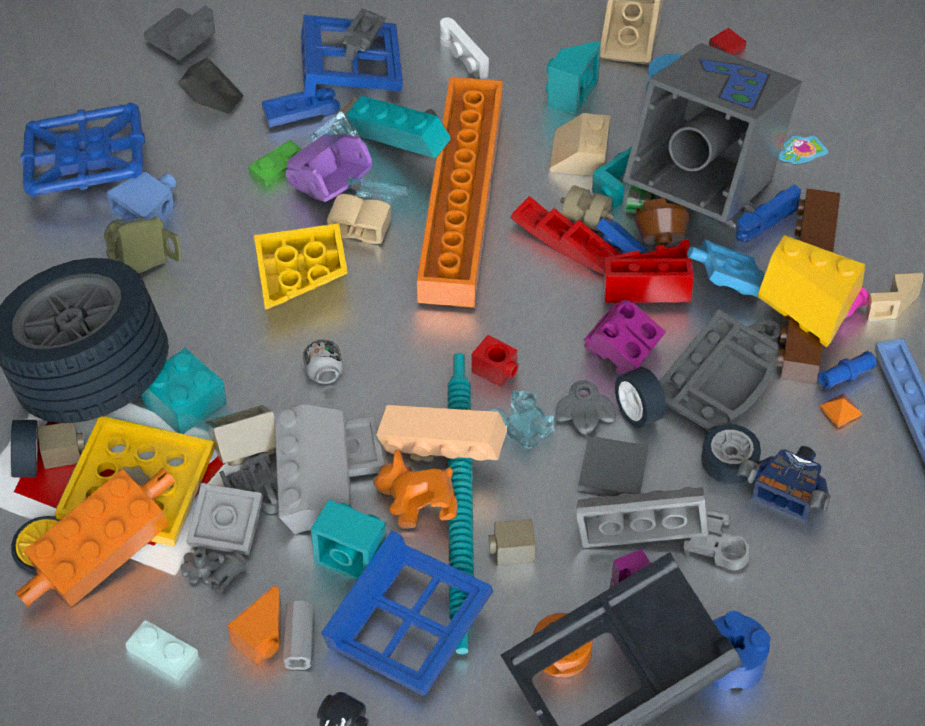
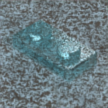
[347,176,409,201]

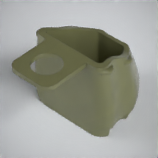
[104,216,181,274]

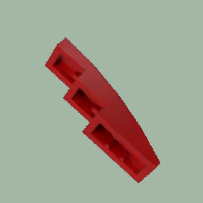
[510,196,620,275]

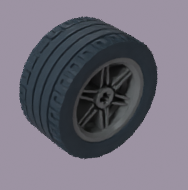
[0,258,169,423]

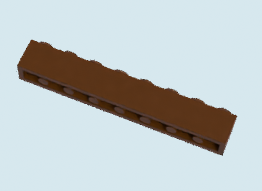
[776,188,840,384]

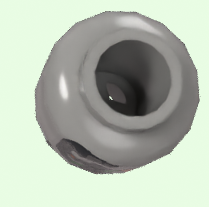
[302,339,344,384]

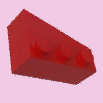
[603,239,693,303]

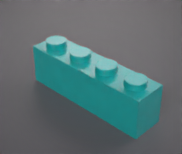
[346,96,451,159]

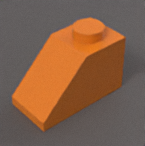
[227,585,282,665]

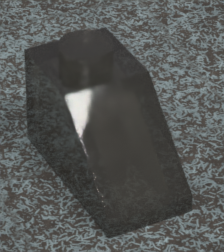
[177,57,244,114]

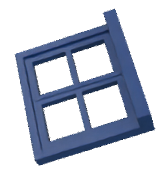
[301,15,403,97]
[321,530,493,696]

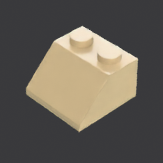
[550,113,611,176]

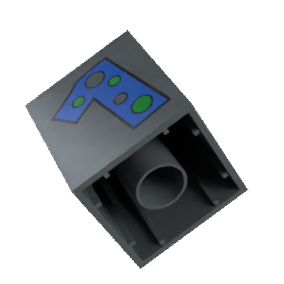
[623,43,802,223]

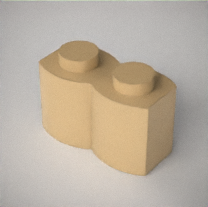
[327,194,391,244]

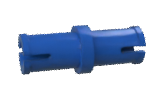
[818,351,877,390]

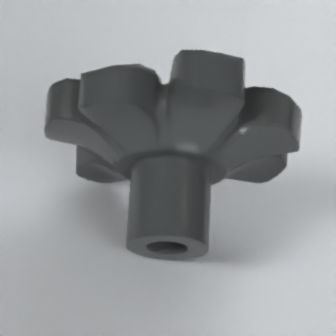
[181,547,221,584]

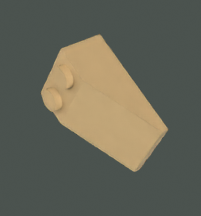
[600,0,663,65]

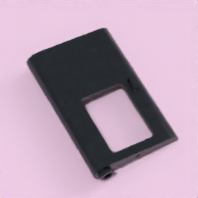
[501,552,742,726]

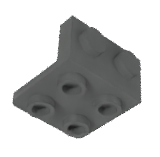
[144,6,215,61]

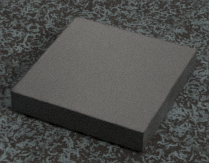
[578,436,649,496]

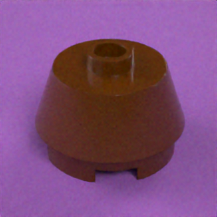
[634,198,690,247]

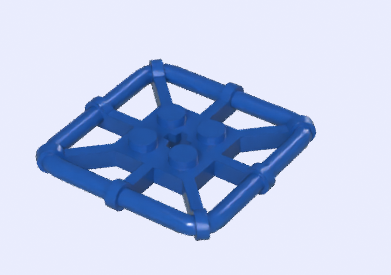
[20,102,145,197]

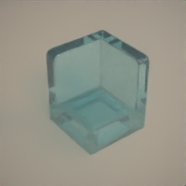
[310,112,358,141]

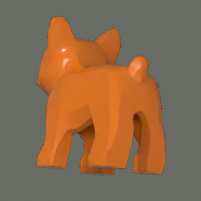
[373,450,458,529]

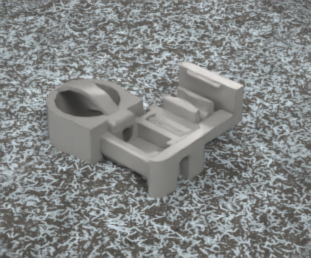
[684,509,750,570]

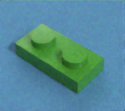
[248,140,302,188]

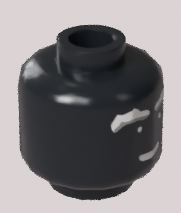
[317,692,369,726]

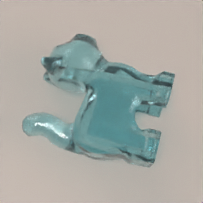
[492,390,555,451]

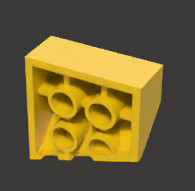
[254,223,348,310]
[758,235,866,348]

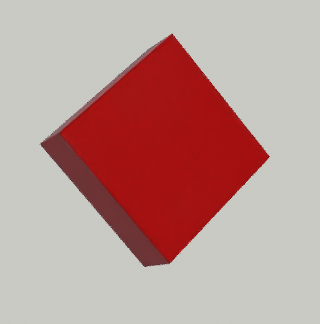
[709,27,747,55]

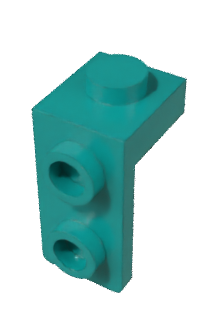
[592,147,632,209]

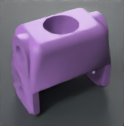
[285,134,373,202]

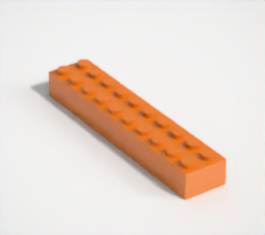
[417,77,503,308]

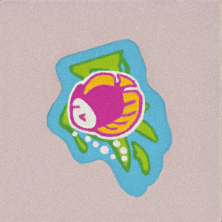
[778,135,828,164]

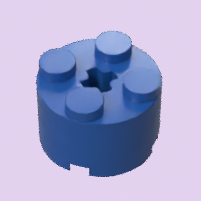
[712,611,770,690]

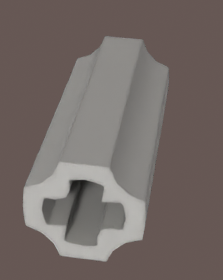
[283,600,314,671]

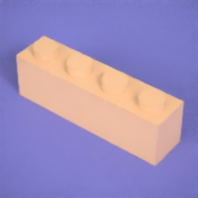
[376,405,507,461]

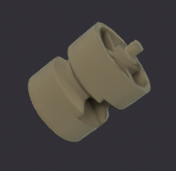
[560,185,614,232]

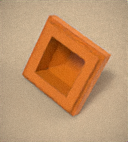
[820,393,862,428]

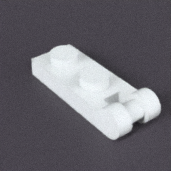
[440,17,489,79]

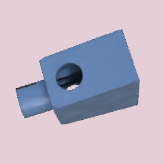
[107,172,177,221]

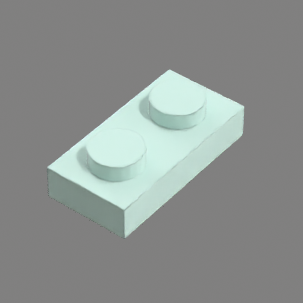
[125,620,198,680]

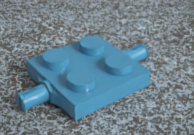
[687,240,765,298]

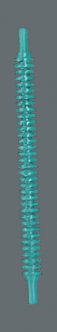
[447,353,474,655]

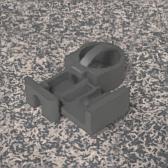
[219,453,279,514]

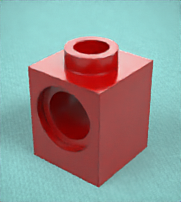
[471,335,519,387]

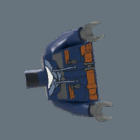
[736,446,831,521]

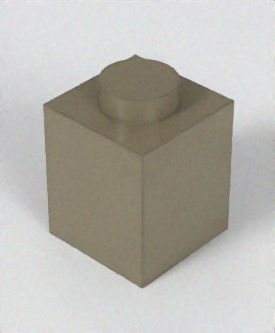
[38,423,85,469]
[488,519,536,566]

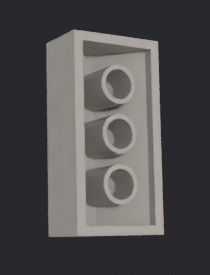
[274,404,351,534]
[576,487,708,548]

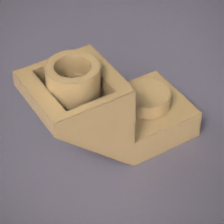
[866,273,924,321]

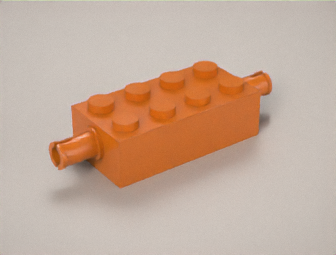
[15,468,176,608]

